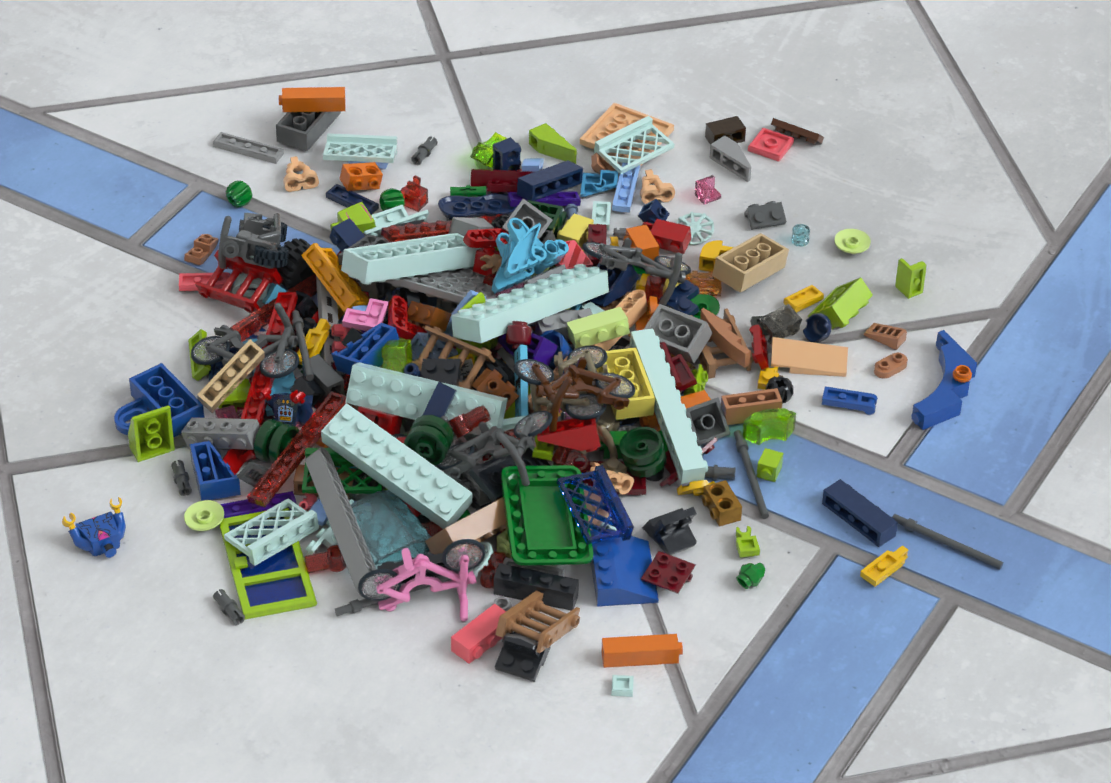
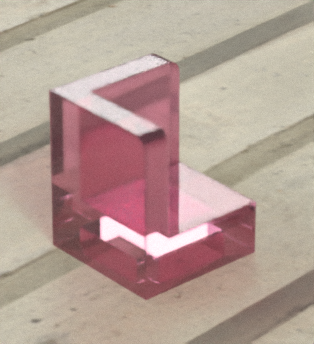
[695,175,721,205]

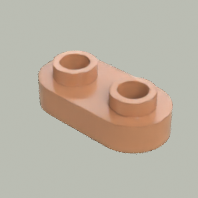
[874,352,908,379]

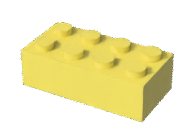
[598,347,655,420]

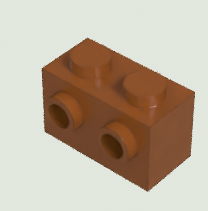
[407,301,451,332]
[472,368,519,412]

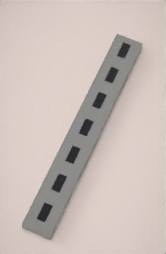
[316,276,342,376]

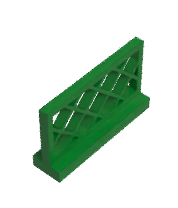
[302,448,383,494]

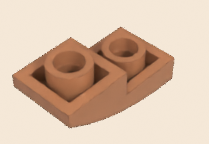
[184,234,219,265]

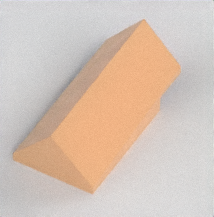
[771,337,848,377]

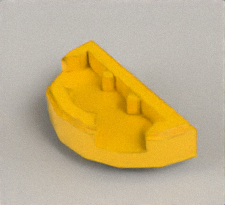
[677,480,715,496]

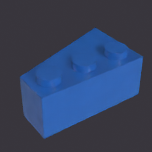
[331,323,401,375]

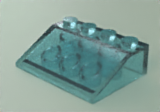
[351,490,431,565]

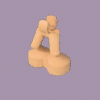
[283,156,319,192]
[640,169,675,204]
[586,462,634,494]

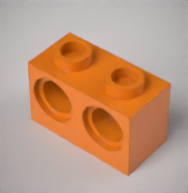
[339,162,383,191]

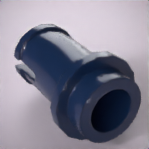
[404,363,421,377]

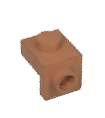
[591,152,619,174]

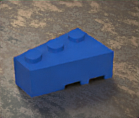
[190,441,241,501]

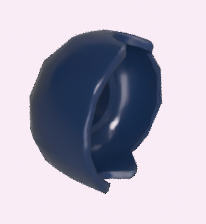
[803,313,832,343]

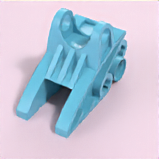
[491,218,569,294]

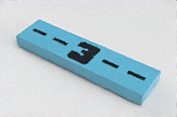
[514,345,528,417]

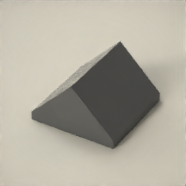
[686,397,731,446]

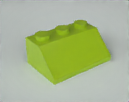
[808,277,873,329]

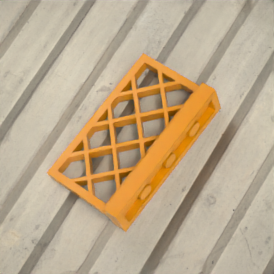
[301,243,369,312]

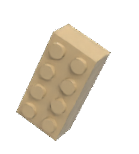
[712,233,789,292]

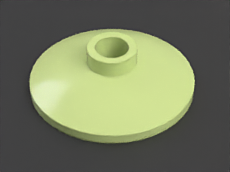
[834,229,871,254]
[184,500,224,531]

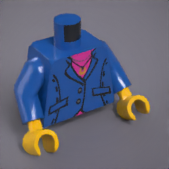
[62,497,126,558]

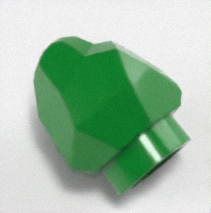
[736,562,765,589]

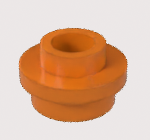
[953,365,972,383]

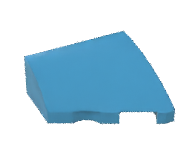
[580,170,618,197]

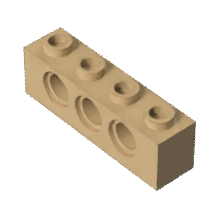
[197,339,265,413]

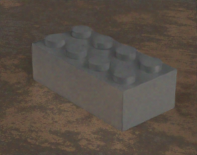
[276,111,341,151]

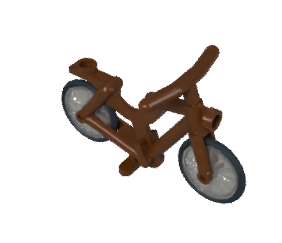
[514,357,635,432]

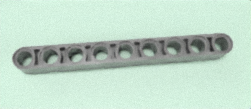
[305,447,379,598]

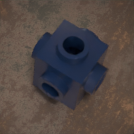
[638,199,670,224]

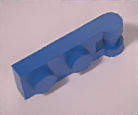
[822,386,878,415]

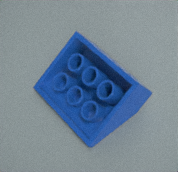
[590,529,659,607]

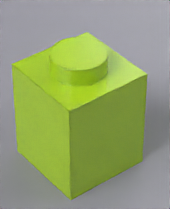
[756,448,784,482]

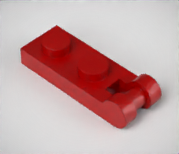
[749,325,769,370]

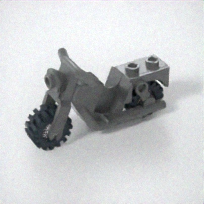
[218,212,289,269]

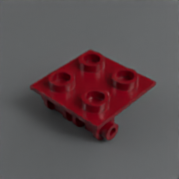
[641,551,696,594]

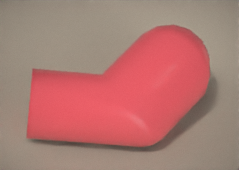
[299,493,317,511]

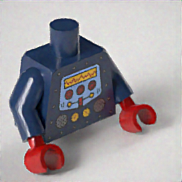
[256,387,313,428]

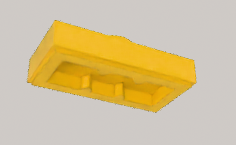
[783,285,824,313]

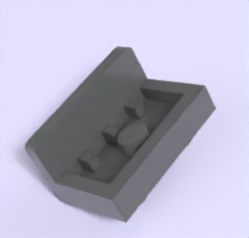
[744,201,787,230]

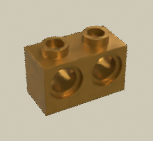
[701,480,742,527]

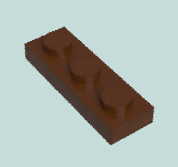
[771,118,824,145]

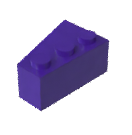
[498,333,558,375]

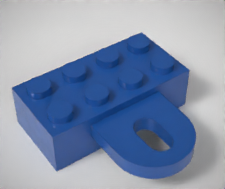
[114,363,205,438]

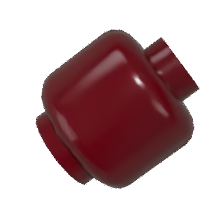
[506,321,532,349]

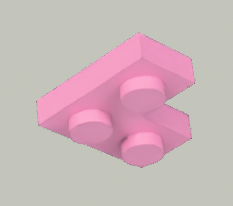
[342,298,389,331]

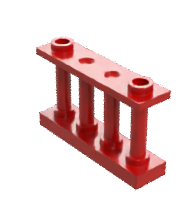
[195,250,283,314]

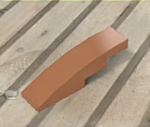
[700,308,751,368]

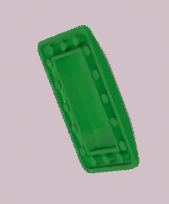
[501,465,593,565]

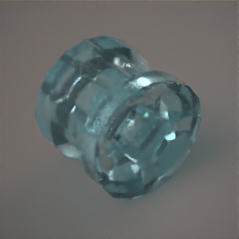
[791,224,810,246]

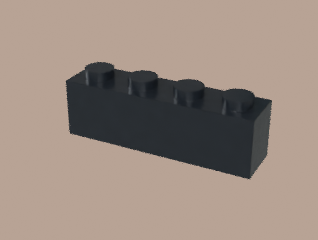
[494,563,579,611]

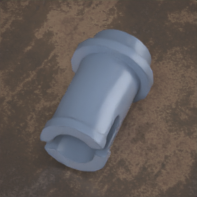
[564,204,578,219]

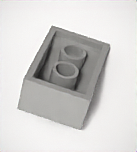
[644,304,712,364]

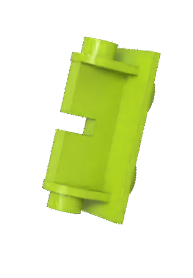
[683,364,708,396]

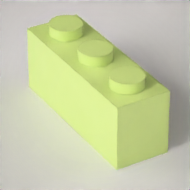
[567,307,630,349]

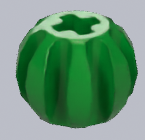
[226,180,253,207]
[379,188,405,211]

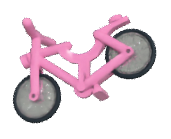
[358,539,486,622]

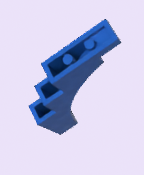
[911,330,977,430]

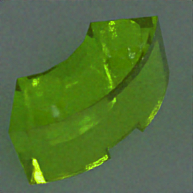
[470,132,507,167]
[382,339,412,373]
[742,408,796,445]

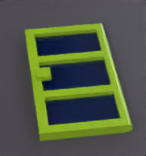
[219,507,317,620]

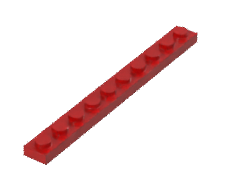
[241,292,298,426]

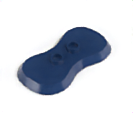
[438,193,517,219]

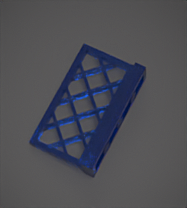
[557,465,634,545]

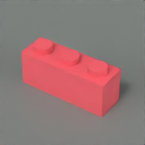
[451,604,511,664]

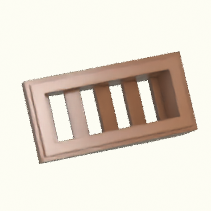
[864,323,907,350]

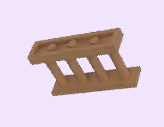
[690,308,754,379]
[404,326,496,390]
[495,591,580,653]

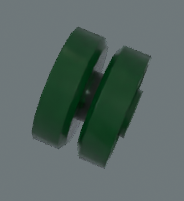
[404,415,454,466]
[254,419,301,468]
[619,427,667,477]

